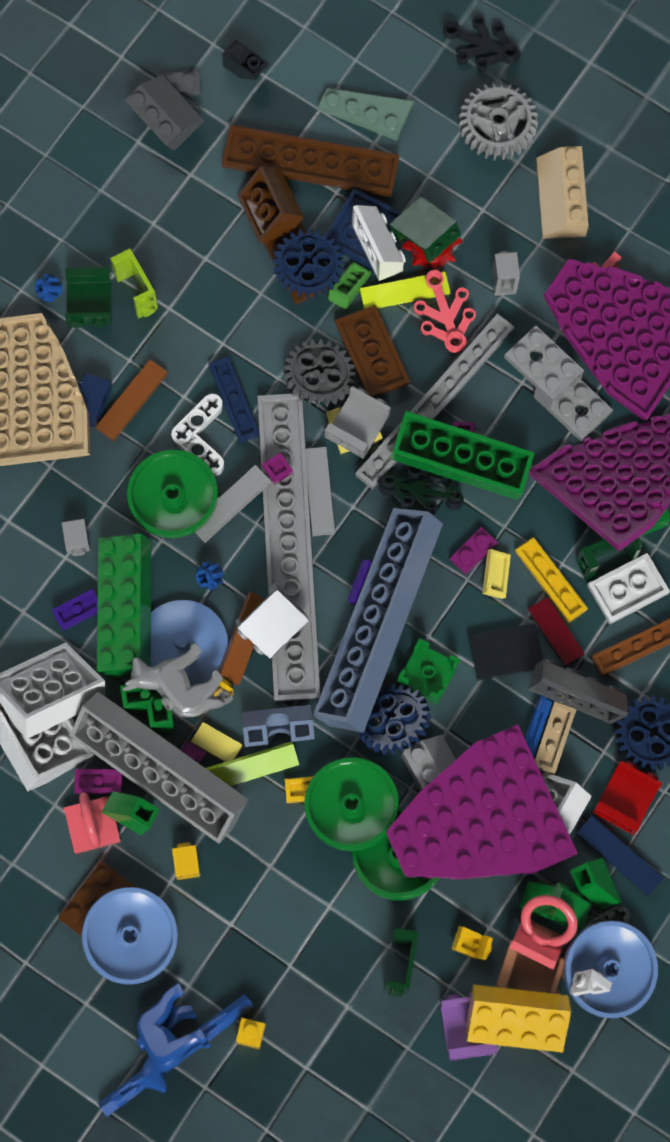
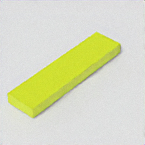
[360,272,450,309]

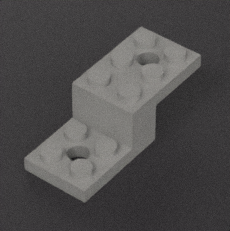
[504,326,613,442]

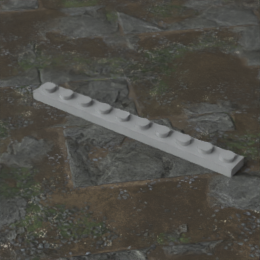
[355,314,514,490]

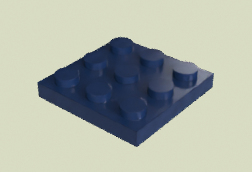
[327,189,402,270]

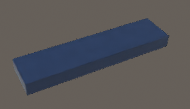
[208,356,260,444]
[577,816,664,897]

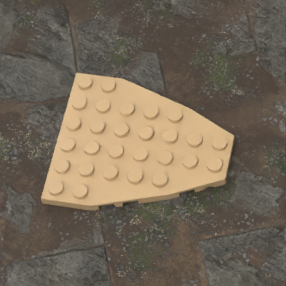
[0,313,90,466]

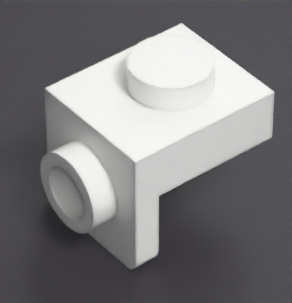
[570,969,612,996]

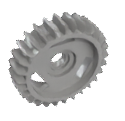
[459,82,538,160]

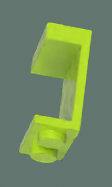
[111,249,158,319]

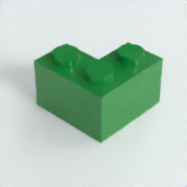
[120,685,173,734]
[519,880,591,930]

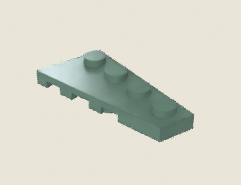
[318,88,414,141]

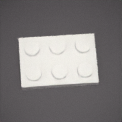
[587,553,670,624]

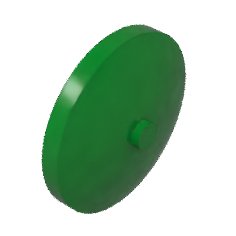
[127,450,218,538]
[304,758,399,851]
[352,808,440,900]

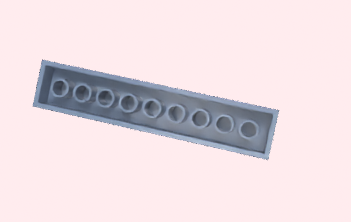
[313,508,443,733]

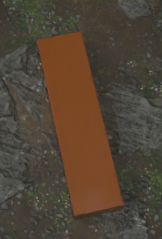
[96,360,168,442]
[218,592,265,685]
[591,618,670,677]

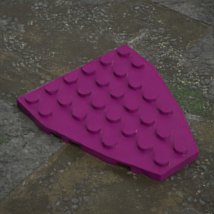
[543,259,670,421]
[529,413,670,551]
[386,725,577,880]

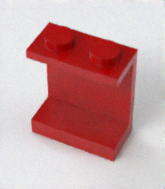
[593,761,662,836]

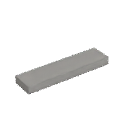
[305,447,335,536]
[195,465,271,543]

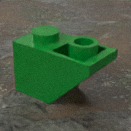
[101,792,160,836]
[570,858,621,911]

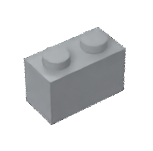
[492,251,520,296]

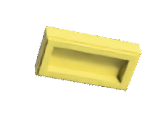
[482,549,511,599]
[191,722,243,762]

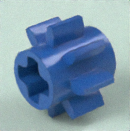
[35,274,62,302]
[196,561,224,590]

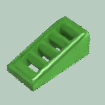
[328,262,371,309]

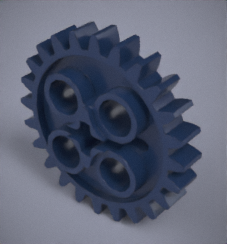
[273,229,344,299]
[358,684,431,755]
[614,696,670,772]

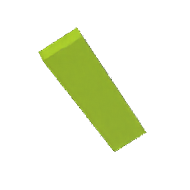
[205,742,299,786]

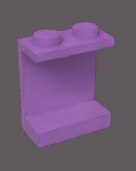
[440,992,498,1061]

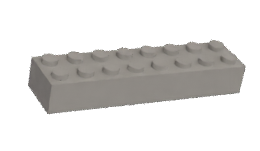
[69,692,249,844]

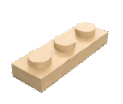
[535,702,577,775]

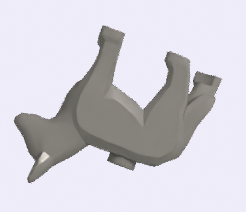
[123,643,233,717]

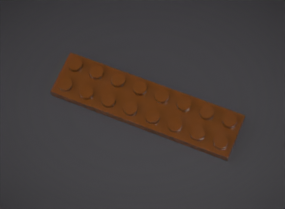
[222,125,400,197]

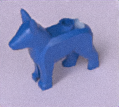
[130,983,211,1093]

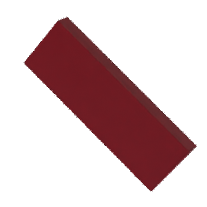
[528,597,585,667]

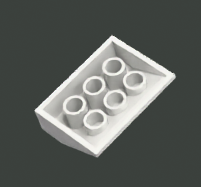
[0,643,105,739]
[0,703,94,791]

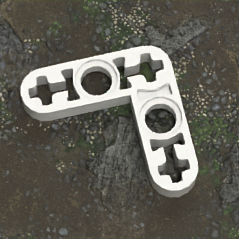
[171,394,224,476]

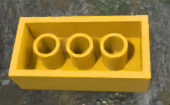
[466,985,571,1052]

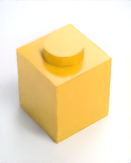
[172,843,201,880]
[236,1018,266,1050]

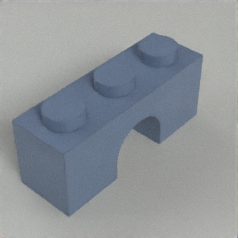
[241,705,315,747]

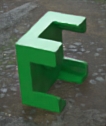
[397,638,460,705]

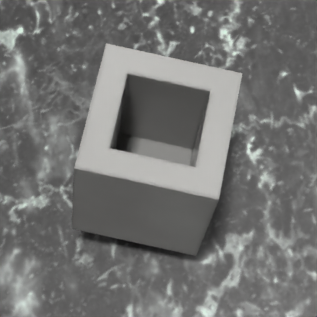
[62,519,90,556]

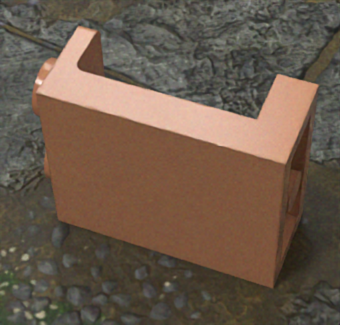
[496,941,564,994]

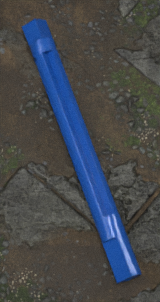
[525,695,554,758]
[98,994,254,1116]

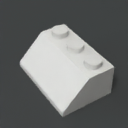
[352,205,405,281]
[542,772,592,835]

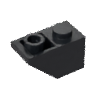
[222,39,269,80]

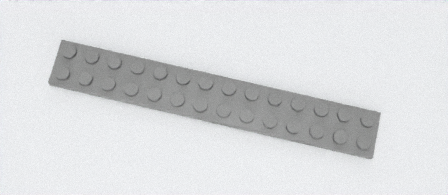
[258,394,320,702]

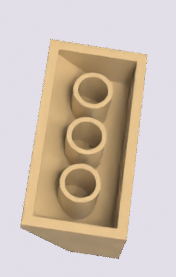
[536,146,589,239]

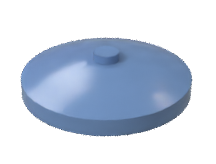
[151,600,228,686]
[81,887,177,984]
[563,921,658,1018]

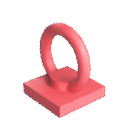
[64,792,121,854]
[510,895,577,969]

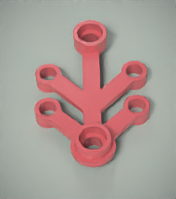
[413,270,476,353]

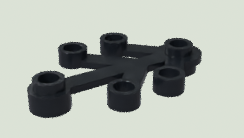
[443,15,521,72]
[377,466,464,515]

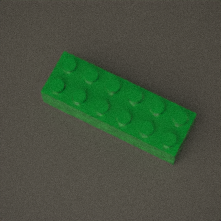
[390,411,534,500]
[97,533,151,678]

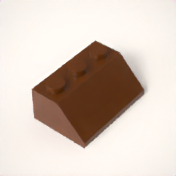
[237,165,304,243]

